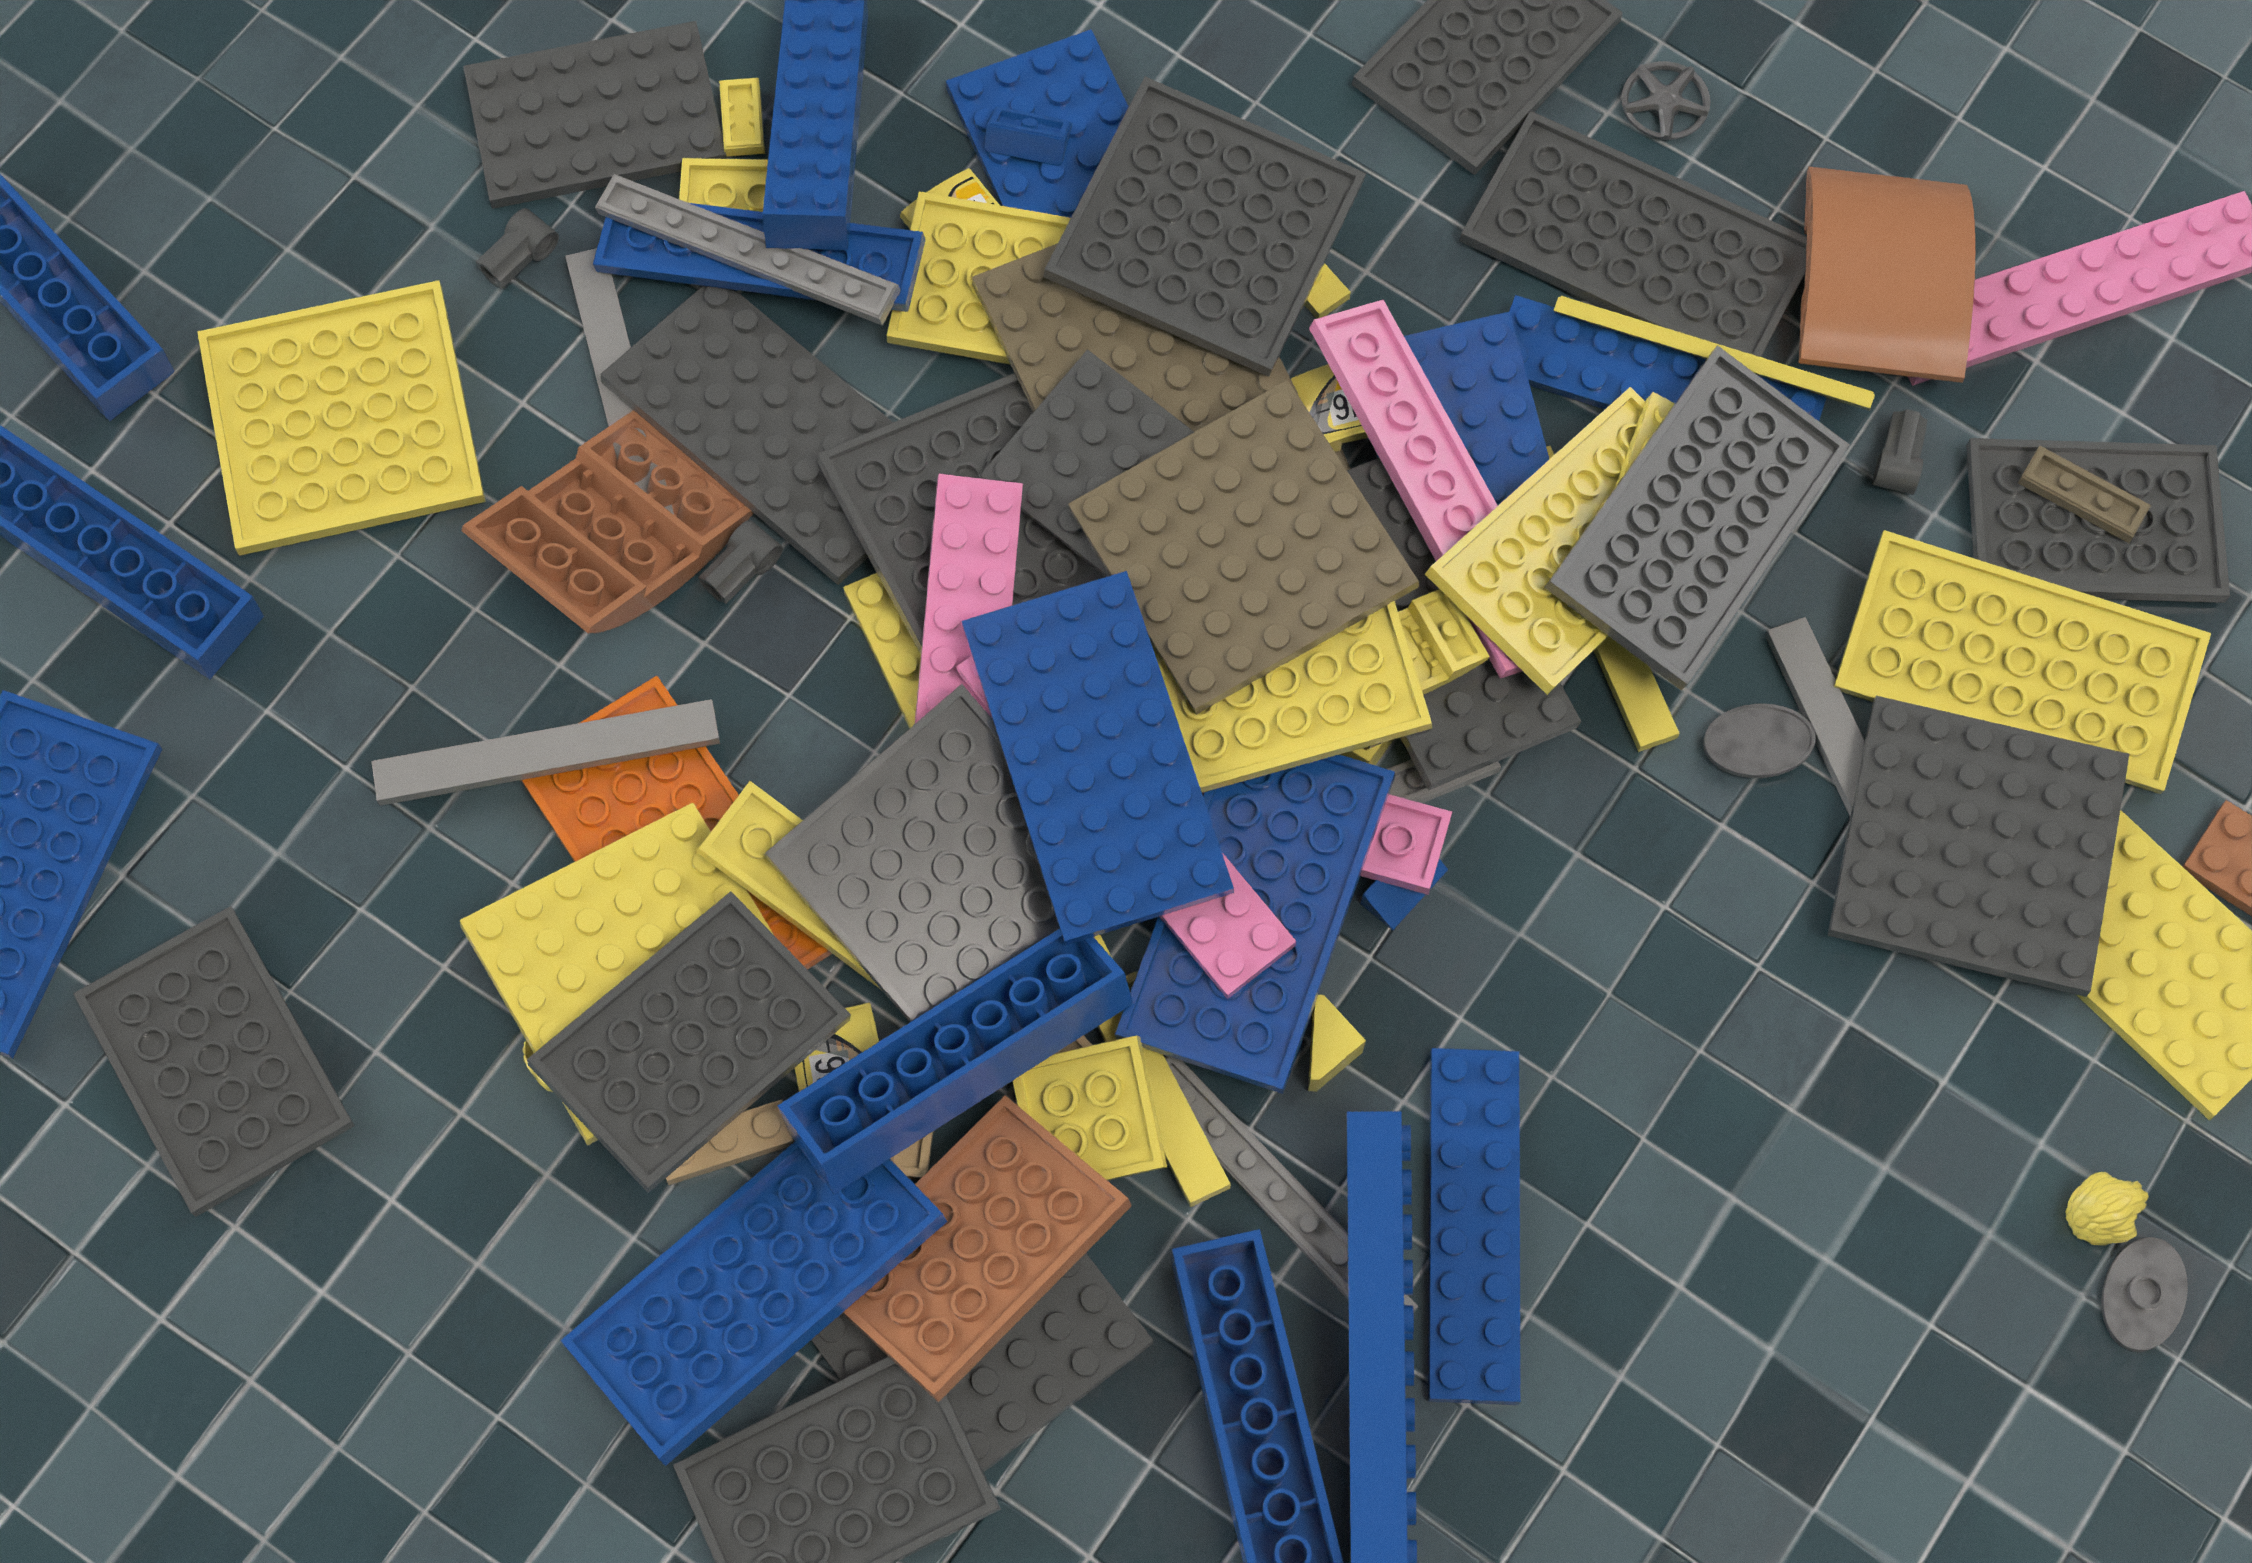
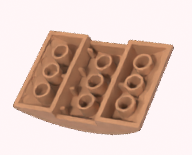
[1799,166,1975,383]
[462,410,754,634]

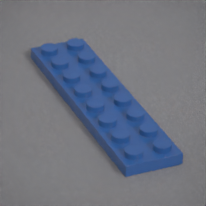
[593,203,926,312]
[1510,295,1827,421]
[1428,1048,1521,1405]

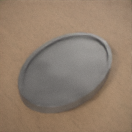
[1703,704,1816,778]
[2101,1237,2188,1352]

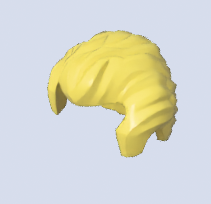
[2065,1172,2149,1245]

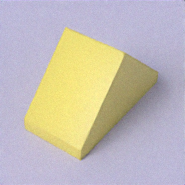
[1308,995,1366,1092]

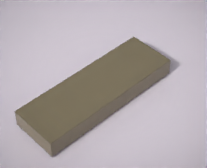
[2018,446,2151,543]

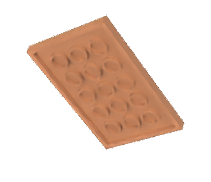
[842,1095,1132,1402]

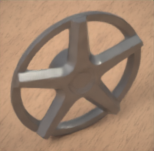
[1622,61,1710,140]

